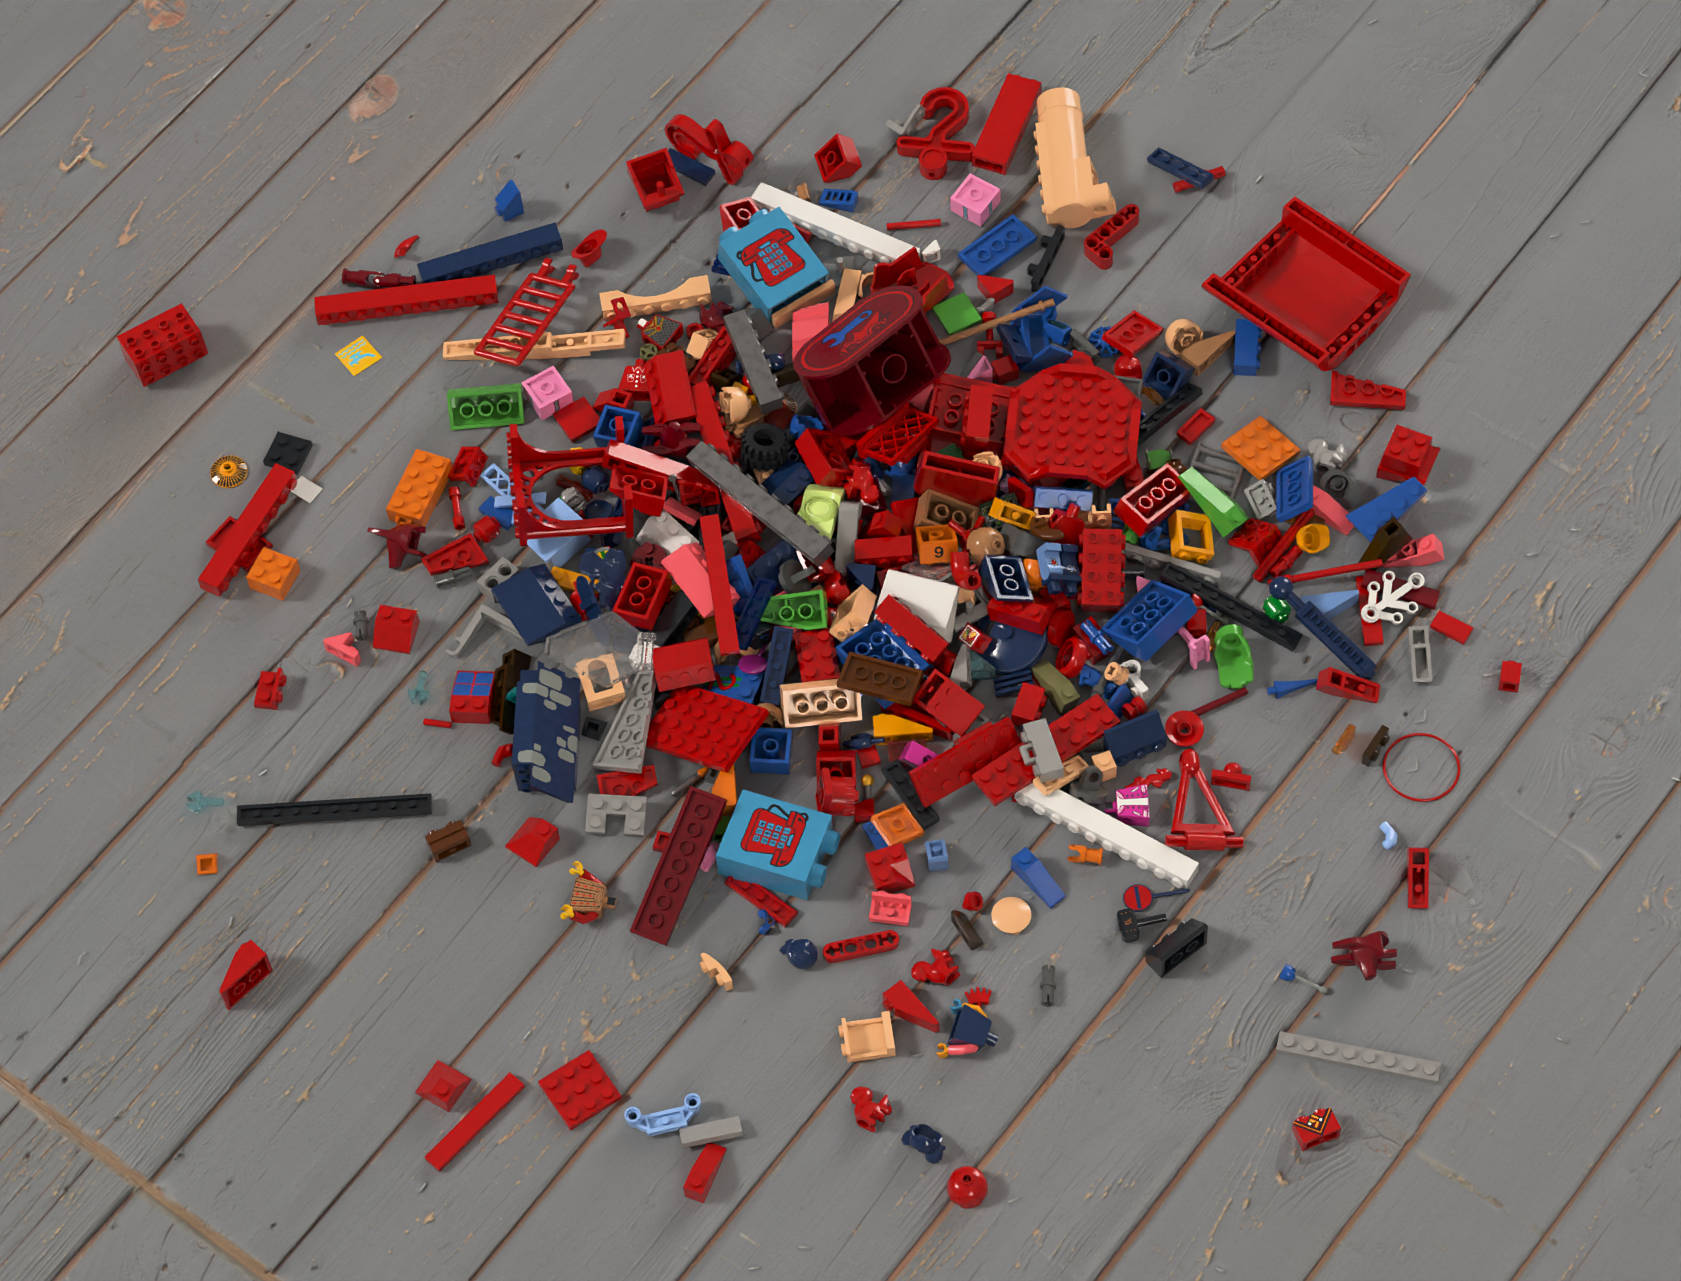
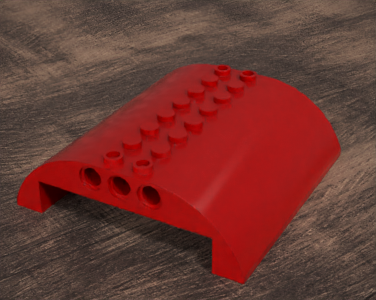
[1201,196,1411,371]

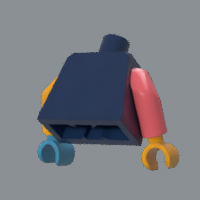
[936,999,998,1058]

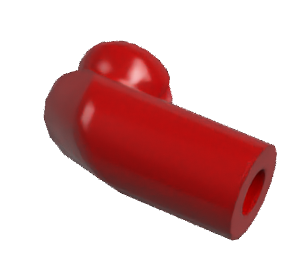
[491,743,513,767]

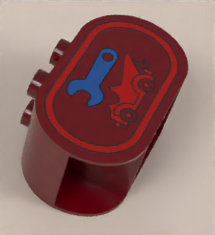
[793,286,951,436]

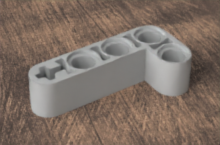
[835,501,862,577]

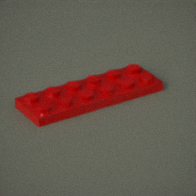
[908,717,1021,807]

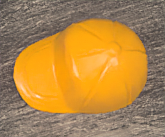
[1296,524,1330,553]

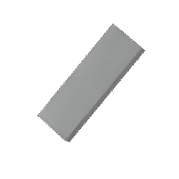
[679,1116,743,1148]

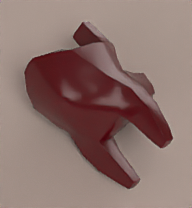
[642,421,701,459]
[367,523,428,569]
[1331,931,1397,981]

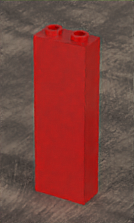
[971,73,1042,175]

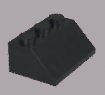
[1145,918,1208,978]

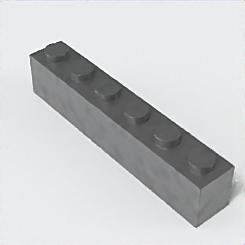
[723,309,785,414]

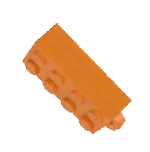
[386,449,452,527]

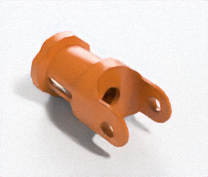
[1067,844,1103,865]

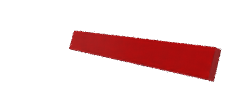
[699,514,740,656]

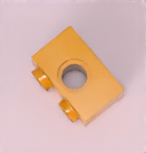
[988,497,1036,530]

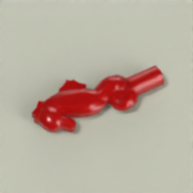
[1124,768,1172,788]

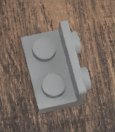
[1244,479,1276,521]

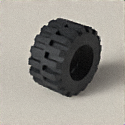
[740,423,789,471]

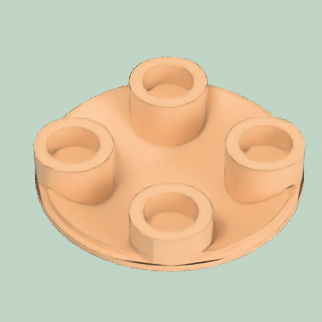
[991,897,1031,935]

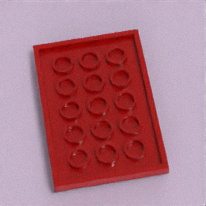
[646,685,769,773]

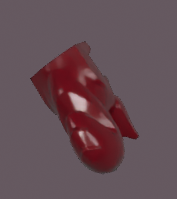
[699,301,734,333]

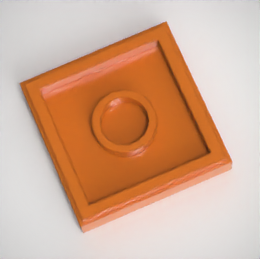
[870,803,925,846]

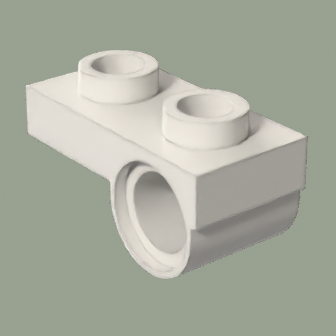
[1120,660,1149,701]

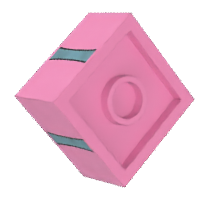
[950,173,1001,227]
[522,366,574,420]

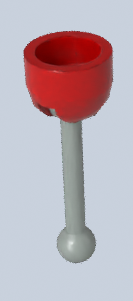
[1191,593,1229,626]

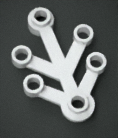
[1361,571,1425,625]

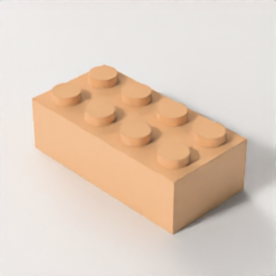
[780,679,862,728]

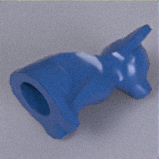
[1079,663,1119,700]

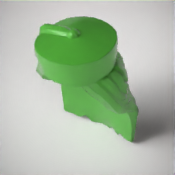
[1214,624,1253,689]

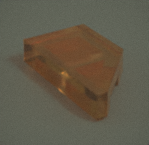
[1332,724,1356,755]

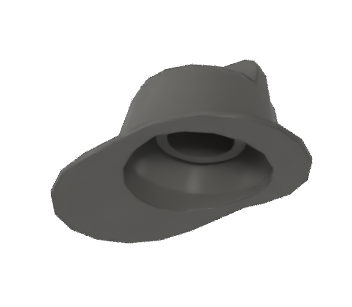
[1320,469,1361,509]

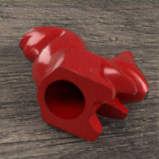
[843,465,879,504]
[911,949,960,986]
[850,1086,892,1133]

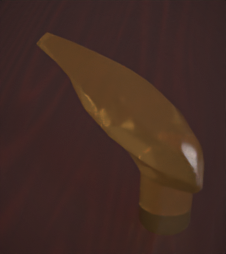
[1141,387,1165,406]
[1207,622,1219,653]

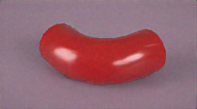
[950,552,981,591]

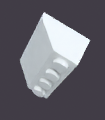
[635,509,699,555]

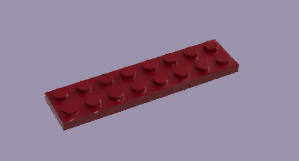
[630,786,727,946]

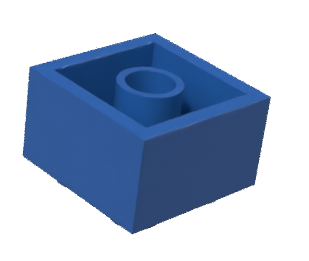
[593,405,644,448]
[749,728,793,775]

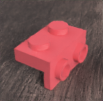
[869,891,912,926]

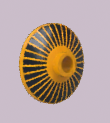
[210,455,248,488]

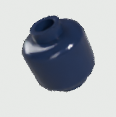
[581,467,610,494]

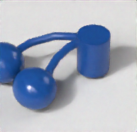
[758,909,776,935]

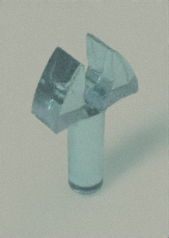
[408,671,430,705]
[186,791,224,813]

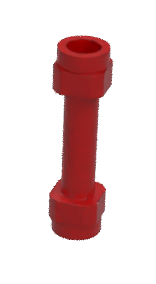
[448,486,465,530]

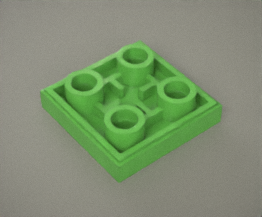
[932,292,982,336]

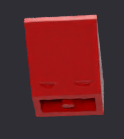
[913,669,985,737]

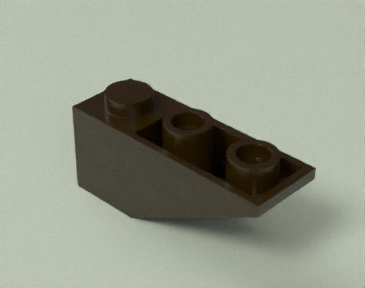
[1358,517,1413,571]

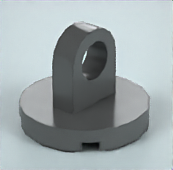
[778,560,816,594]
[1068,765,1108,804]

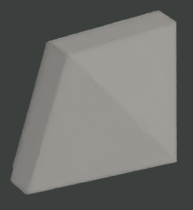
[975,298,995,314]

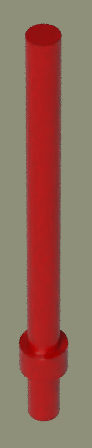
[1268,559,1383,584]

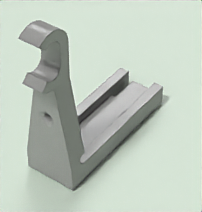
[446,604,524,658]

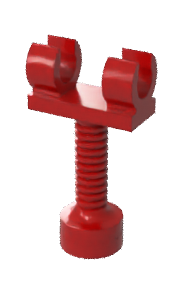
[977,311,1003,358]

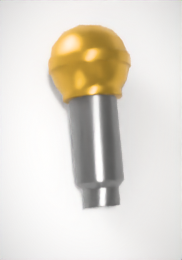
[861,774,875,800]

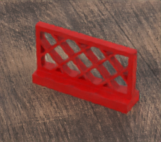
[856,402,939,466]

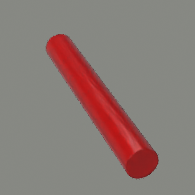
[886,219,941,230]

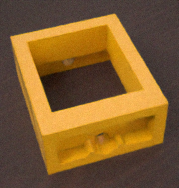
[1168,510,1214,564]

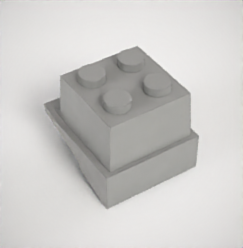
[936,572,990,634]

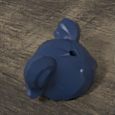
[901,1124,946,1164]

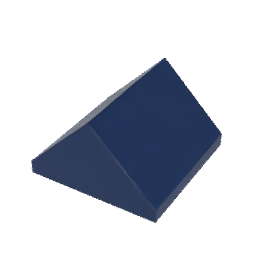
[846,563,877,595]

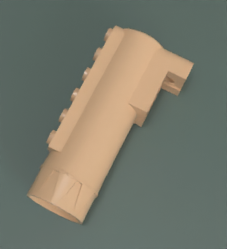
[1033,88,1116,229]

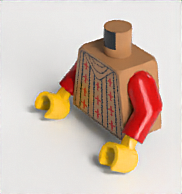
[560,861,617,924]

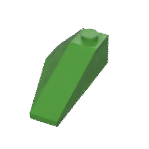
[1178,467,1249,538]
[747,590,828,630]

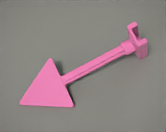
[1136,576,1210,670]

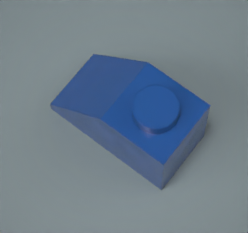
[494,180,524,222]

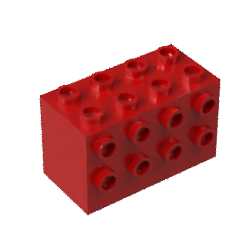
[116,303,209,387]
[1078,528,1126,613]

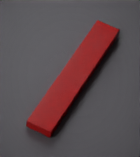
[424,1072,525,1172]

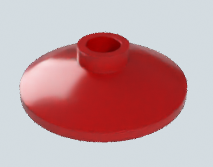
[1165,710,1204,747]

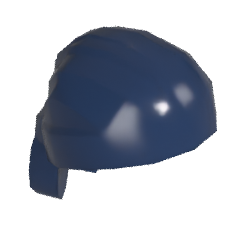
[779,939,818,970]

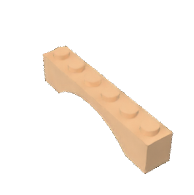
[599,275,712,321]

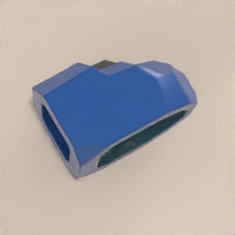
[1043,319,1072,347]

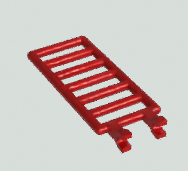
[474,258,579,367]

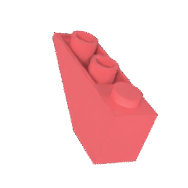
[1383,534,1445,568]

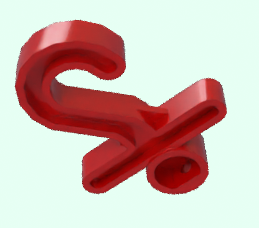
[897,87,975,180]
[664,114,754,185]

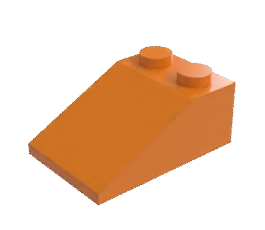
[712,764,738,821]

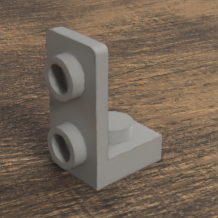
[885,103,926,136]

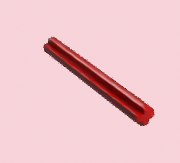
[1253,508,1315,583]

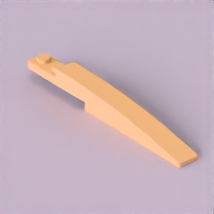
[443,329,625,360]

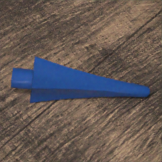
[1267,679,1318,699]

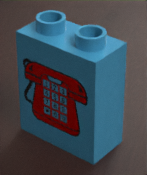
[718,206,829,323]
[716,790,840,900]

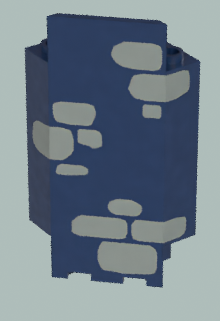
[512,661,581,803]

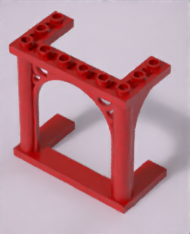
[506,416,634,546]

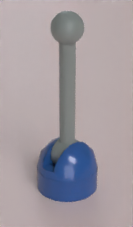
[1280,964,1327,994]

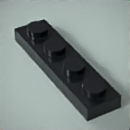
[881,759,940,830]

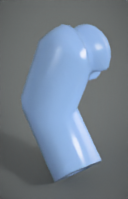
[1379,821,1398,850]

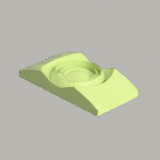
[797,484,846,540]

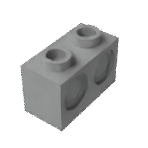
[476,557,520,603]

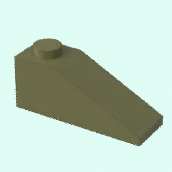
[1030,660,1080,715]

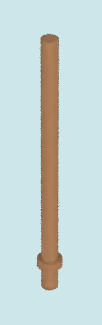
[939,298,1055,345]

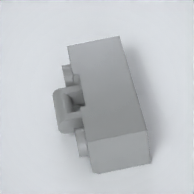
[1019,718,1064,783]

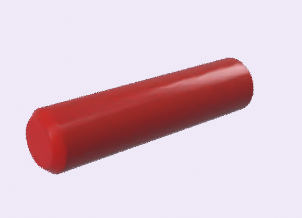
[423,718,452,728]

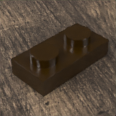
[1362,725,1390,767]

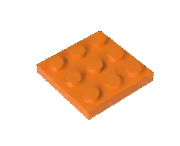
[1221,416,1301,481]

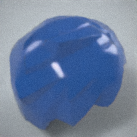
[789,414,824,440]

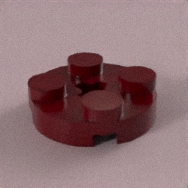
[630,542,668,570]

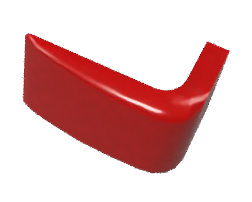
[913,373,1015,510]

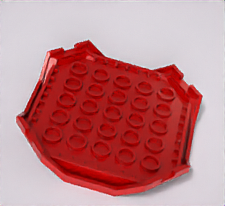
[1004,363,1142,489]

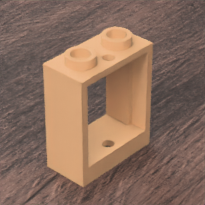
[829,584,877,642]

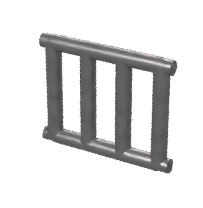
[1187,443,1246,503]

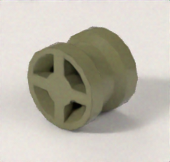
[640,343,658,362]

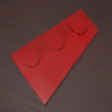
[421,533,489,576]

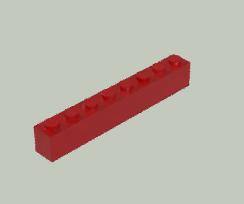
[198,463,297,597]

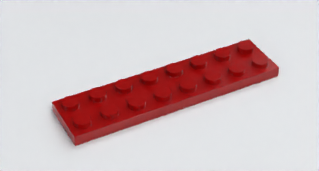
[971,694,1121,807]

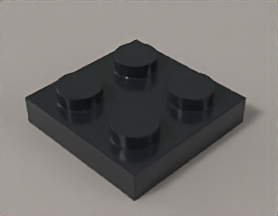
[263,432,313,475]

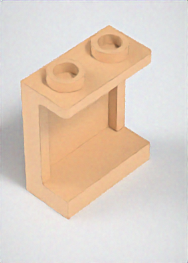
[838,1011,896,1063]

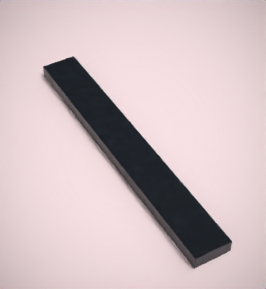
[1159,561,1303,652]

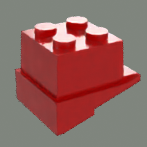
[626,148,685,212]
[1376,425,1441,485]

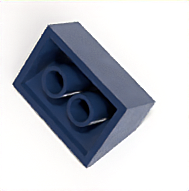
[761,459,815,508]
[1103,709,1167,767]

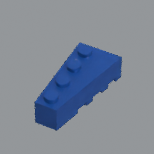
[1345,477,1428,543]

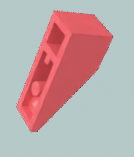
[1312,485,1354,535]

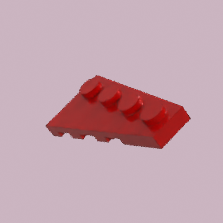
[1330,370,1406,410]

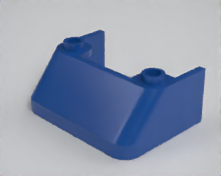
[1011,286,1073,372]

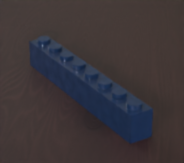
[417,222,563,284]

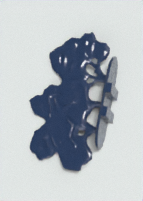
[576,548,648,654]

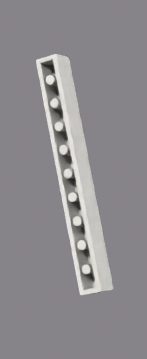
[751,182,921,263]
[1015,782,1199,889]

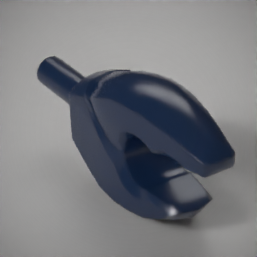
[842,733,885,750]

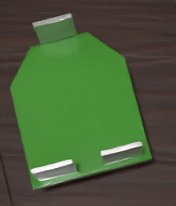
[1145,448,1173,471]

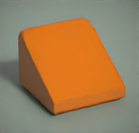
[196,853,218,875]

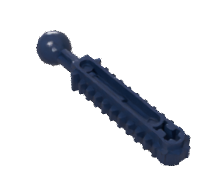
[1269,576,1377,680]

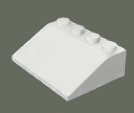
[874,569,960,643]

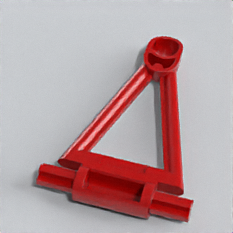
[1165,749,1244,851]

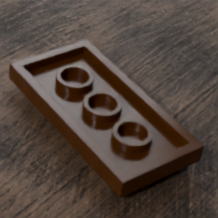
[836,651,923,706]

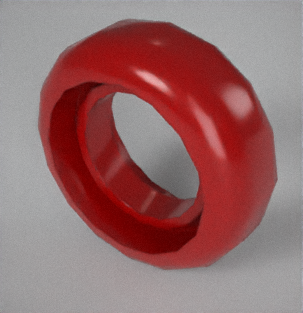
[1055,637,1088,679]

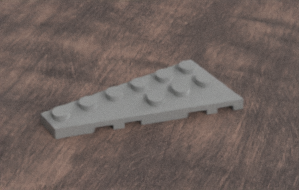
[592,670,656,773]

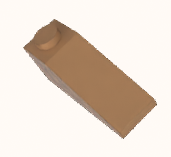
[1181,331,1236,377]

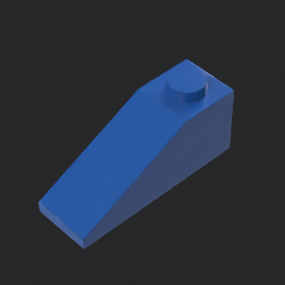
[1011,847,1065,909]

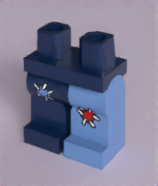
[1036,543,1081,596]

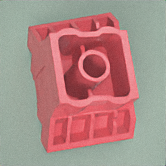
[792,302,830,362]

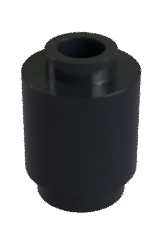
[1121,561,1144,580]

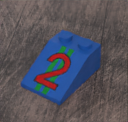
[702,665,765,705]

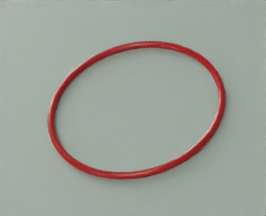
[1383,733,1461,802]

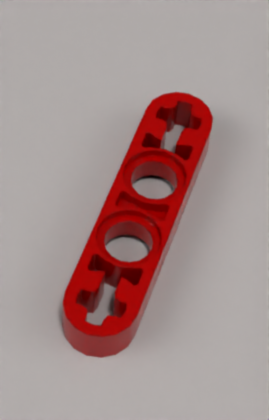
[823,930,899,963]

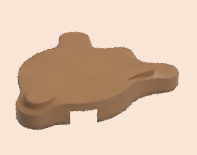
[724,405,770,438]

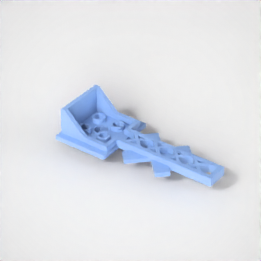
[480,463,591,568]

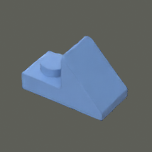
[925,839,949,872]

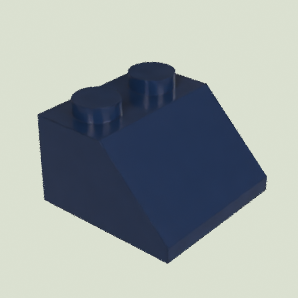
[1143,349,1195,400]

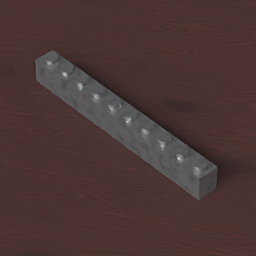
[686,440,834,567]

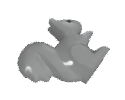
[1307,439,1348,475]

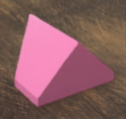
[967,355,993,383]

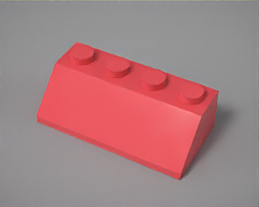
[661,542,741,618]

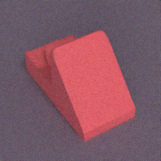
[323,632,361,667]

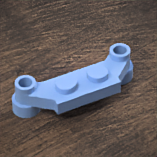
[624,1093,701,1137]

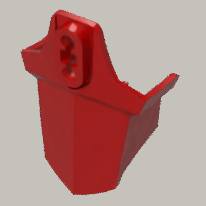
[870,246,954,313]

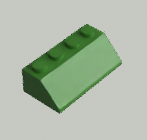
[447,383,525,430]

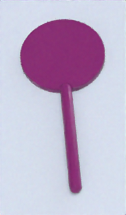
[738,637,772,674]

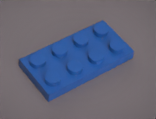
[958,214,1037,276]
[1276,455,1313,523]

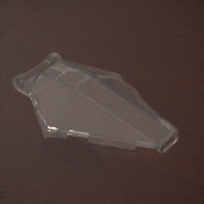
[545,611,657,688]

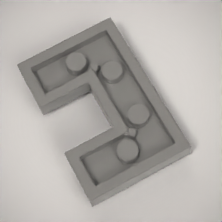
[585,793,647,837]

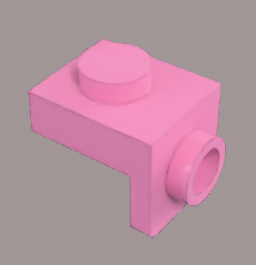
[700,841,720,872]

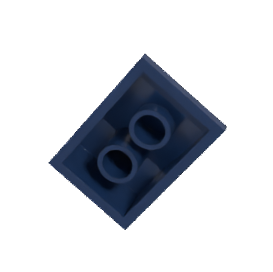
[978,555,1034,602]

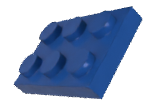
[726,554,756,617]

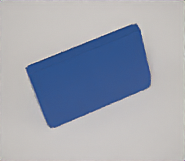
[1107,683,1134,720]

